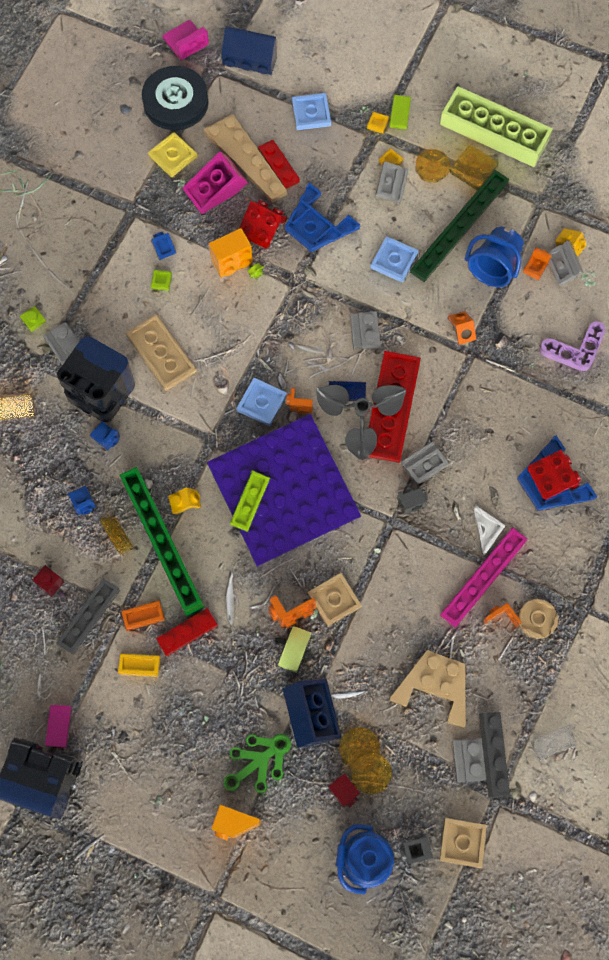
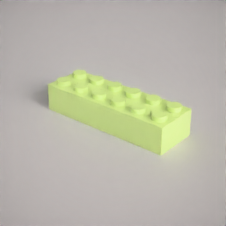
[440,86,553,167]

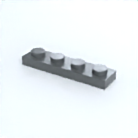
[56,578,120,655]
[479,712,510,797]

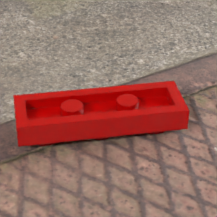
[258,139,300,189]
[156,608,218,657]

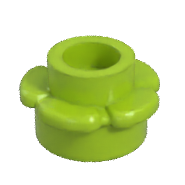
[247,263,264,279]

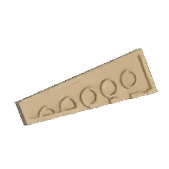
[203,114,287,203]

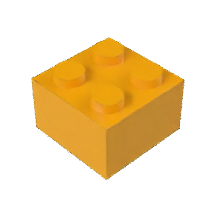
[208,228,253,278]

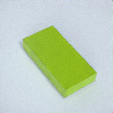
[390,95,411,130]

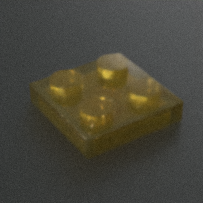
[449,145,499,191]

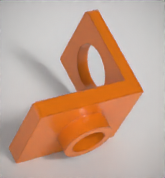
[448,311,476,345]
[484,603,522,628]

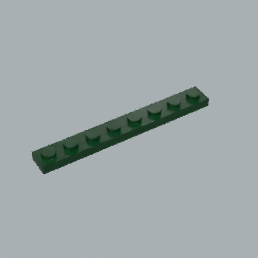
[410,170,510,283]

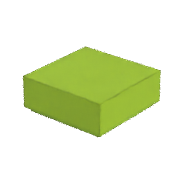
[151,270,172,291]

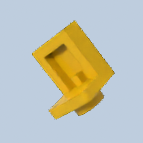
[555,228,587,257]
[168,487,201,514]

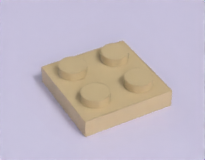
[307,573,362,627]
[439,818,487,868]

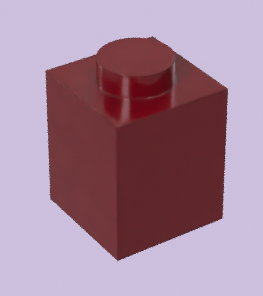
[32,565,64,597]
[328,773,360,808]

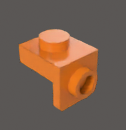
[523,248,551,281]
[286,388,313,415]

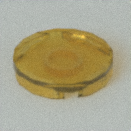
[415,149,450,183]
[339,727,380,769]
[351,752,392,795]

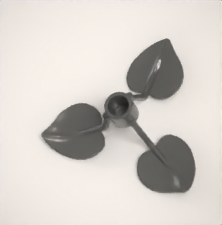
[316,385,406,460]

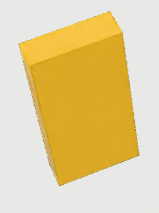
[118,653,160,677]

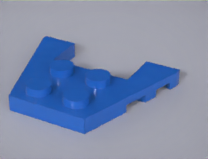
[285,183,360,252]
[517,435,598,511]

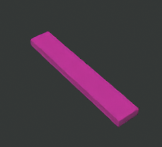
[440,527,528,628]

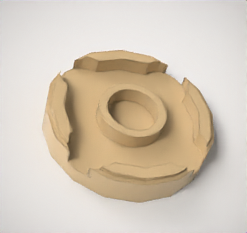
[518,599,558,639]

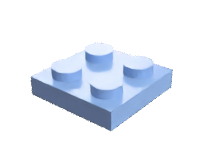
[292,93,331,130]
[370,236,419,283]
[237,378,287,427]

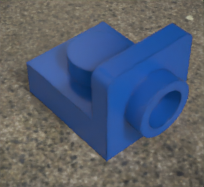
[151,231,176,260]
[90,421,120,450]
[68,485,96,515]

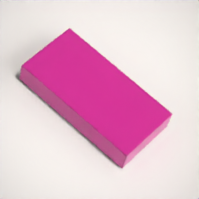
[45,705,72,748]

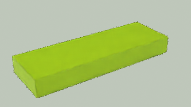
[230,470,270,532]

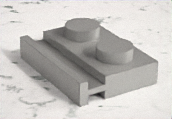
[375,161,408,203]
[548,240,584,286]
[350,311,380,350]
[43,322,79,365]
[401,442,449,486]
[452,738,486,783]

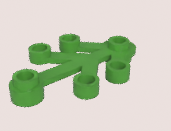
[223,734,291,793]

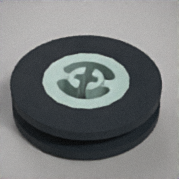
[142,66,209,130]

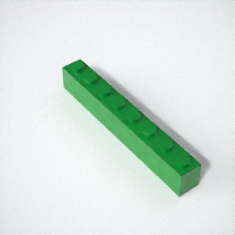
[119,467,204,617]

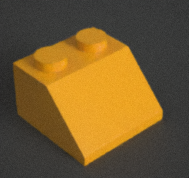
[211,805,262,841]

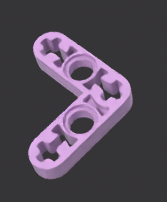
[540,321,605,371]

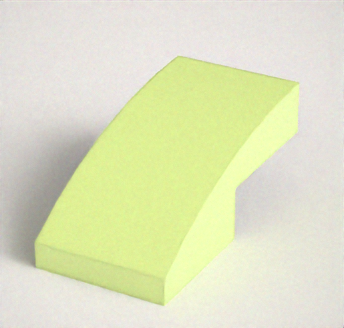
[278,626,312,673]

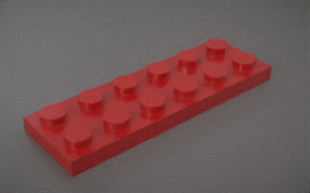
[368,351,421,463]

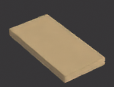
[126,314,197,391]

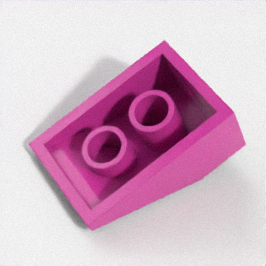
[182,152,248,214]

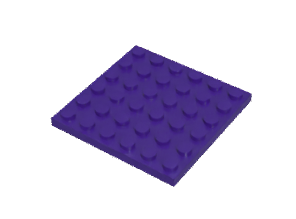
[207,414,361,567]

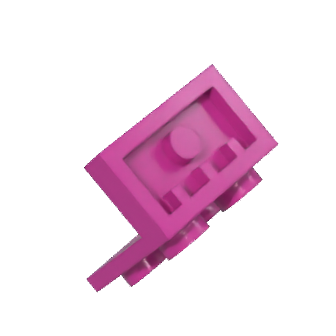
[163,20,209,61]

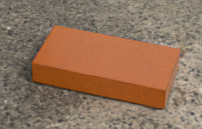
[121,600,165,631]

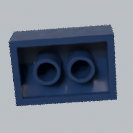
[221,26,277,75]
[282,679,342,748]

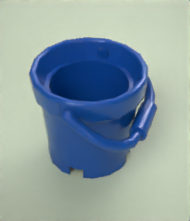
[465,226,524,287]
[336,824,394,894]

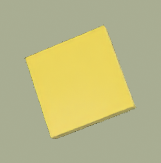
[148,132,198,178]

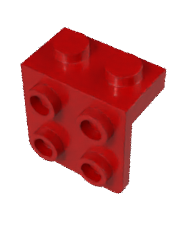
[239,200,288,248]
[528,450,581,500]

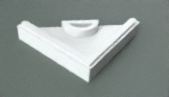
[473,506,506,555]

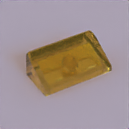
[0,394,34,420]
[99,517,133,555]

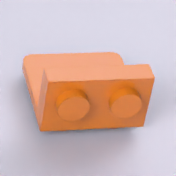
[268,596,316,628]

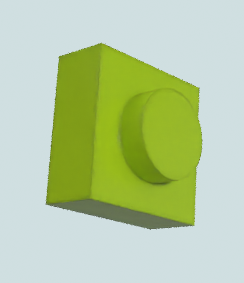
[20,306,46,332]

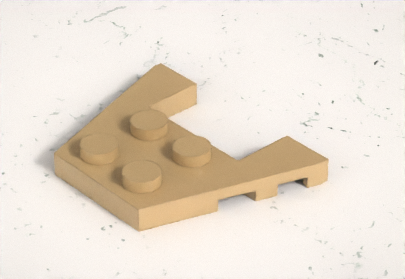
[389,650,466,729]

